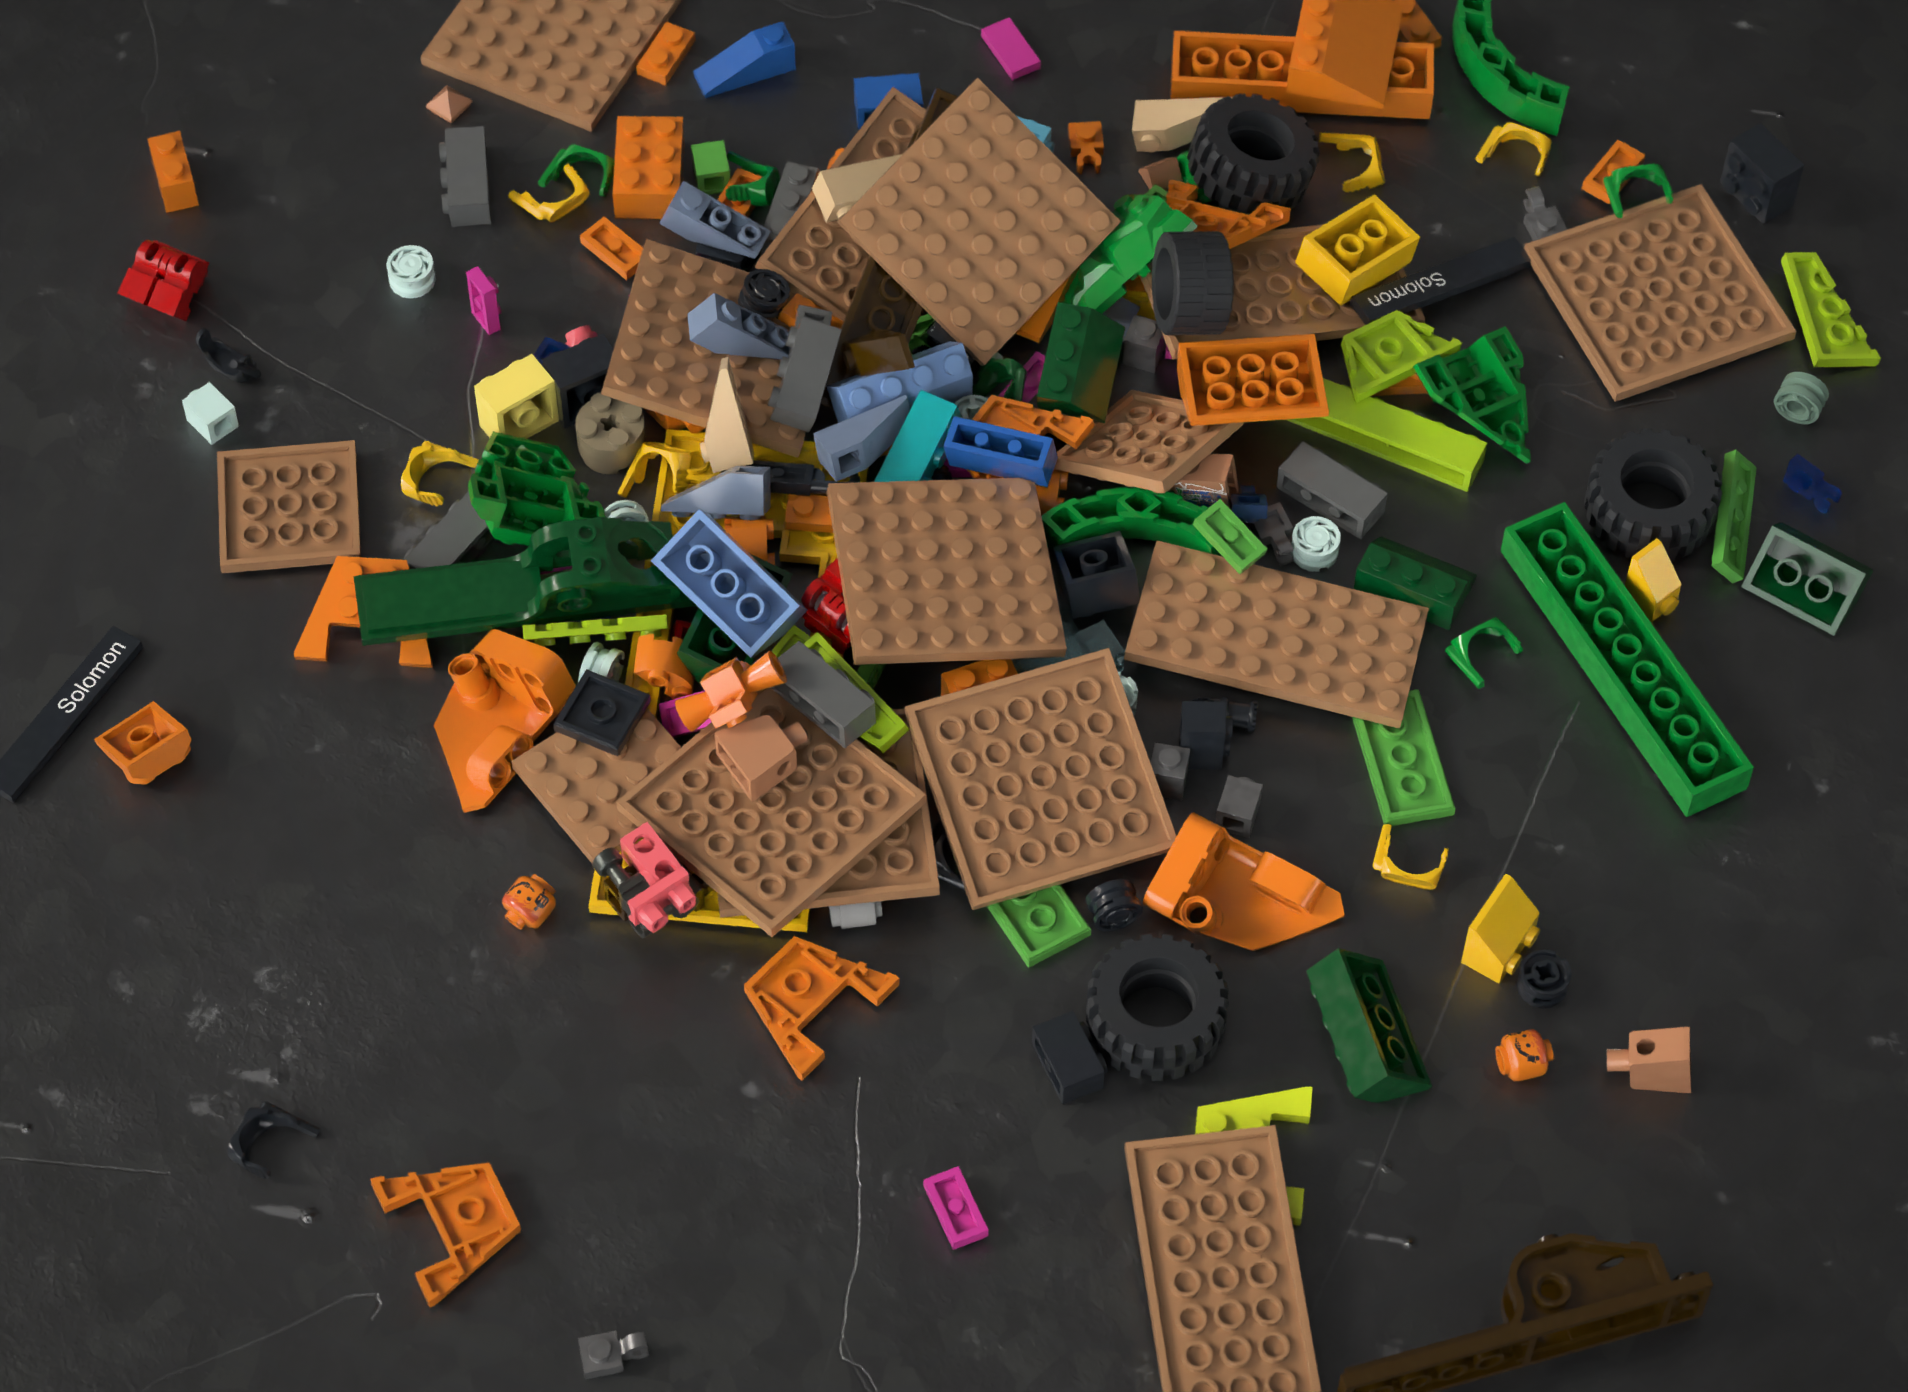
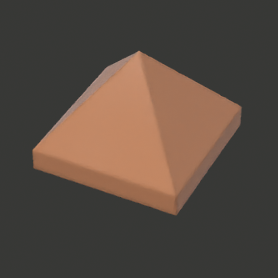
[426,85,472,123]

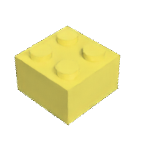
[474,354,559,439]

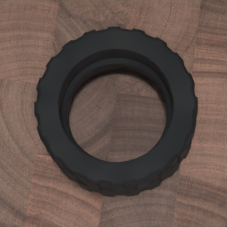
[1151,231,1234,335]

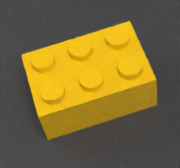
[1295,194,1420,306]

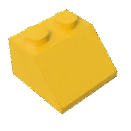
[1461,873,1540,984]

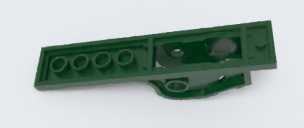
[354,517,697,646]

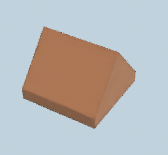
[1139,157,1183,191]

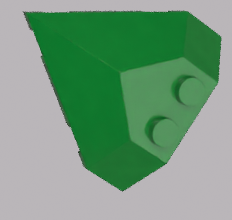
[1413,326,1531,464]

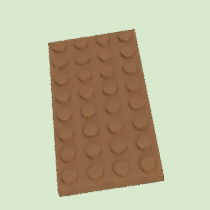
[755,87,926,321]
[1140,224,1426,359]
[1124,540,1429,729]
[1125,1125,1321,1392]

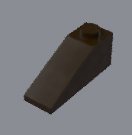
[842,329,915,376]

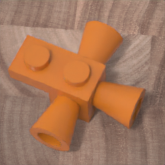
[675,651,787,732]

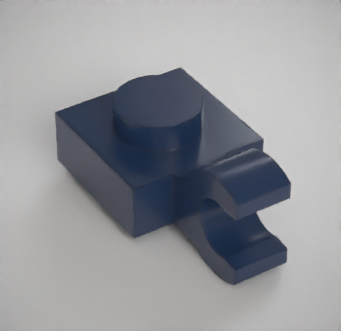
[1231,485,1268,523]

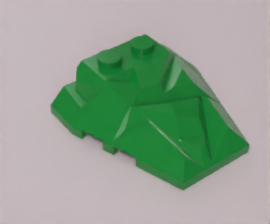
[1063,194,1198,314]
[468,431,605,546]

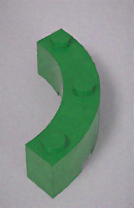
[1453,0,1570,136]
[1042,487,1223,557]

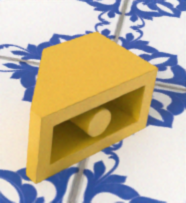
[1625,538,1682,622]

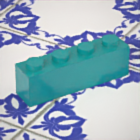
[874,390,962,482]

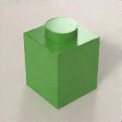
[691,140,730,195]

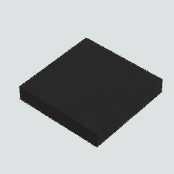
[553,669,651,757]

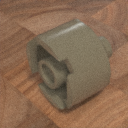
[575,392,646,475]

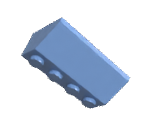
[826,341,973,423]
[651,509,808,658]

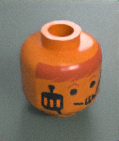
[502,874,556,930]
[1496,1029,1554,1082]

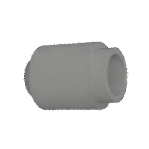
[829,901,882,929]

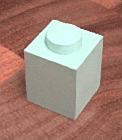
[182,382,239,445]

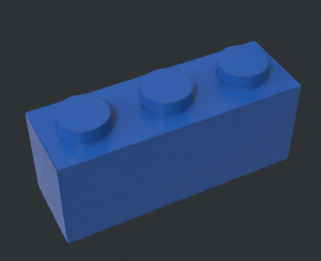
[943,416,1058,487]

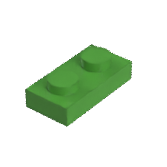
[1193,499,1267,574]

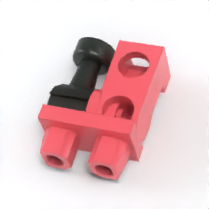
[592,822,696,933]

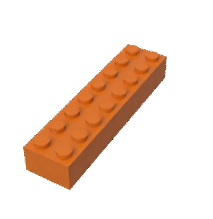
[1170,31,1434,119]

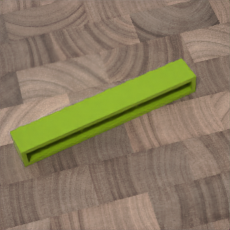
[1285,378,1487,492]

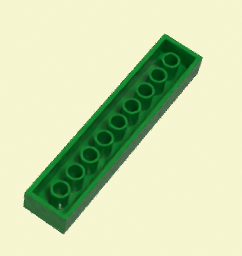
[1501,502,1754,818]

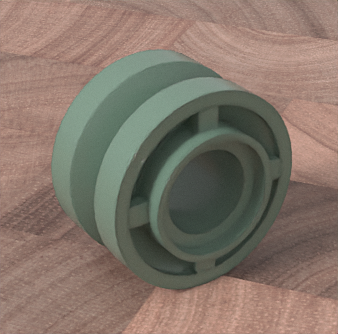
[1774,372,1829,424]

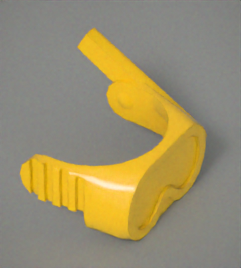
[1475,122,1552,177]
[1319,132,1385,193]
[508,164,590,223]
[401,441,479,506]
[617,442,691,498]
[1373,824,1449,890]

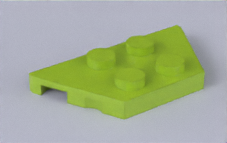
[1341,310,1462,403]

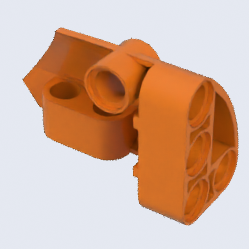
[433,629,576,813]
[1143,812,1345,951]

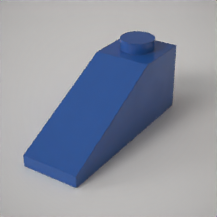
[693,21,796,98]

